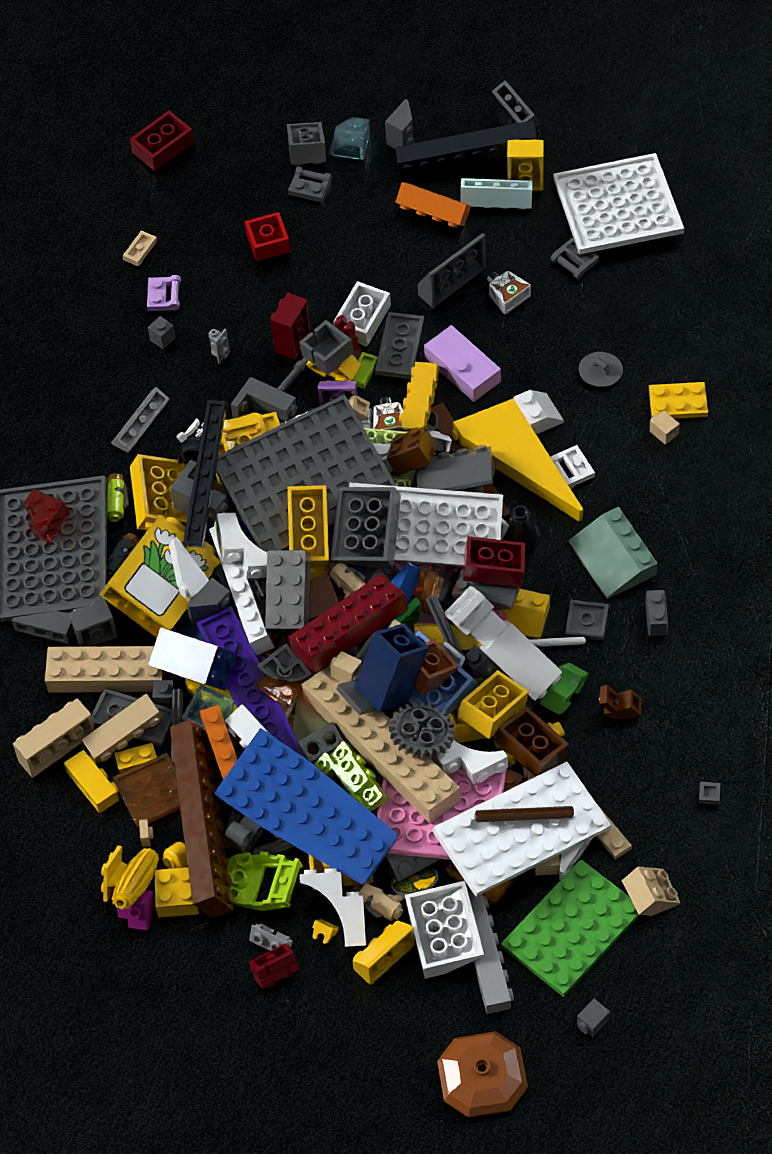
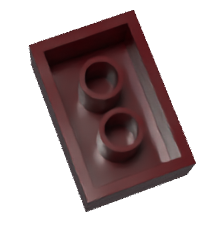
[130,110,194,171]
[270,293,311,359]
[463,536,525,588]

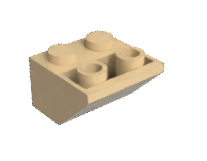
[622,867,680,916]

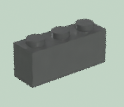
[492,81,540,128]

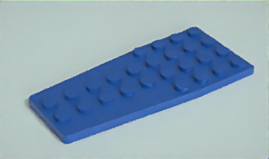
[214,728,398,885]

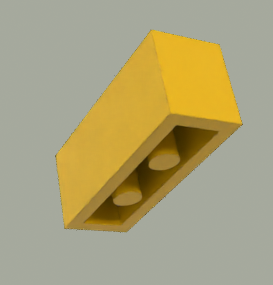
[64,750,119,814]

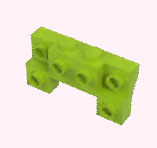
[313,741,388,812]

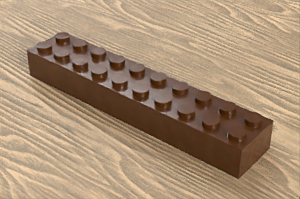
[170,719,234,918]

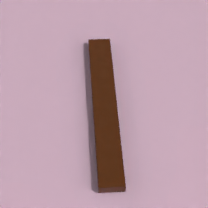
[431,403,511,520]

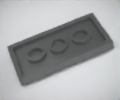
[375,312,424,379]
[92,688,172,747]

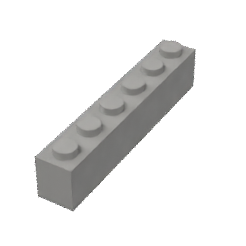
[468,892,514,1014]

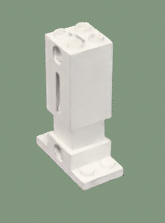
[445,586,562,700]

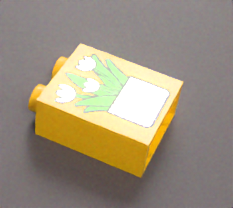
[99,515,221,638]

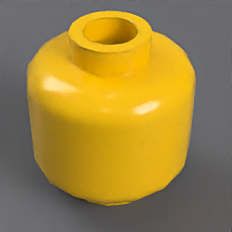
[163,842,188,869]

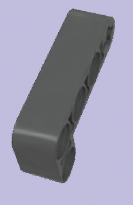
[225,816,265,854]

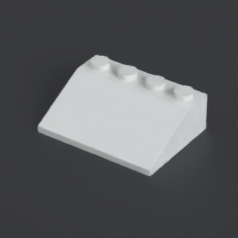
[405,881,484,979]

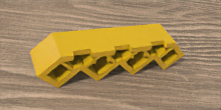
[399,362,439,431]

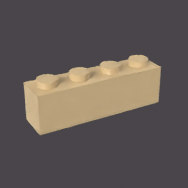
[82,694,163,763]

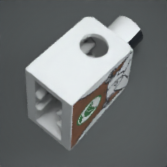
[487,271,531,314]
[373,397,409,432]

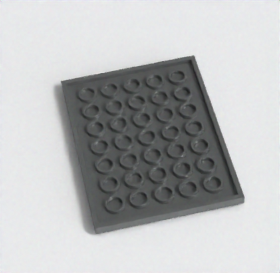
[0,475,107,622]

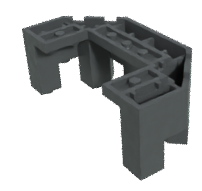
[170,377,297,523]

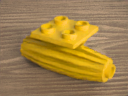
[101,845,159,910]

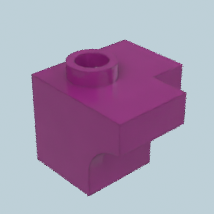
[117,890,156,930]

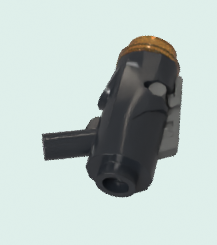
[107,533,140,579]

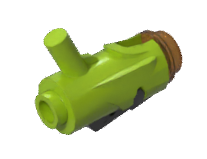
[107,473,129,522]

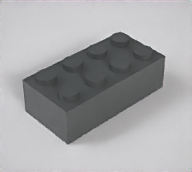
[265,550,311,632]

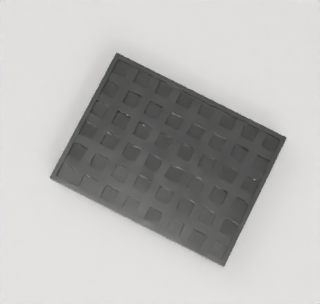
[216,395,396,552]

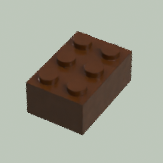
[496,707,569,777]

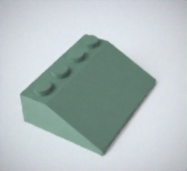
[569,507,657,599]

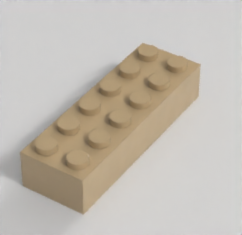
[45,646,166,692]

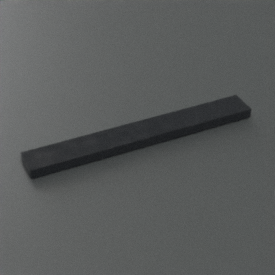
[183,400,227,548]

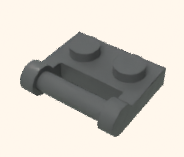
[288,167,332,202]
[551,237,599,280]

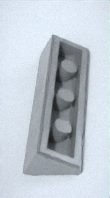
[111,387,170,452]

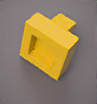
[312,919,339,944]

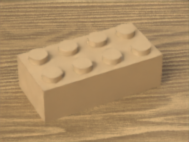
[13,699,95,778]

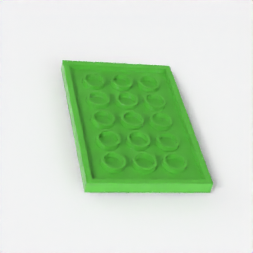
[501,860,640,997]

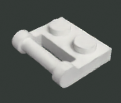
[550,445,595,489]

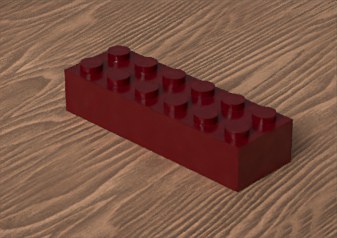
[288,574,408,673]

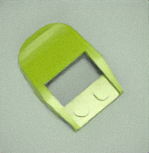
[228,851,303,911]

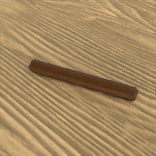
[474,806,574,822]

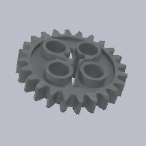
[389,701,455,760]

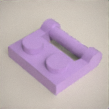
[147,275,181,311]

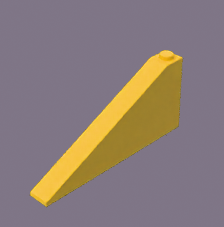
[451,399,583,521]

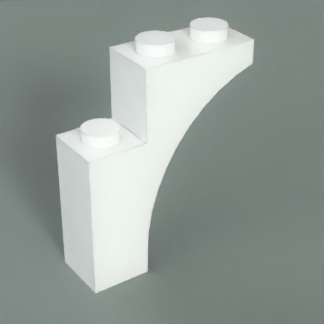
[214,513,267,579]
[425,727,508,785]
[300,868,366,947]

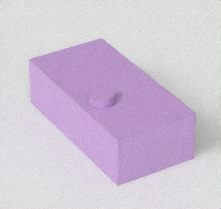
[424,325,501,402]

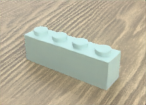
[460,178,532,209]

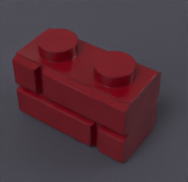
[249,944,299,989]

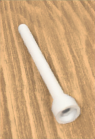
[530,637,586,647]

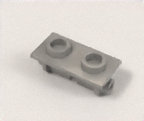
[208,329,230,364]
[249,923,293,951]

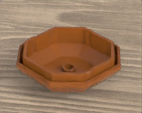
[437,1031,528,1118]

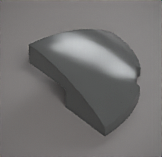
[257,643,311,682]

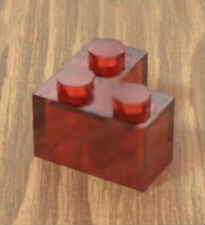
[23,489,70,543]

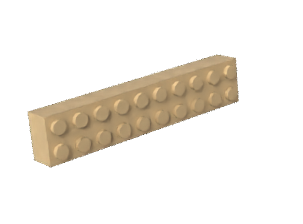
[302,665,461,823]

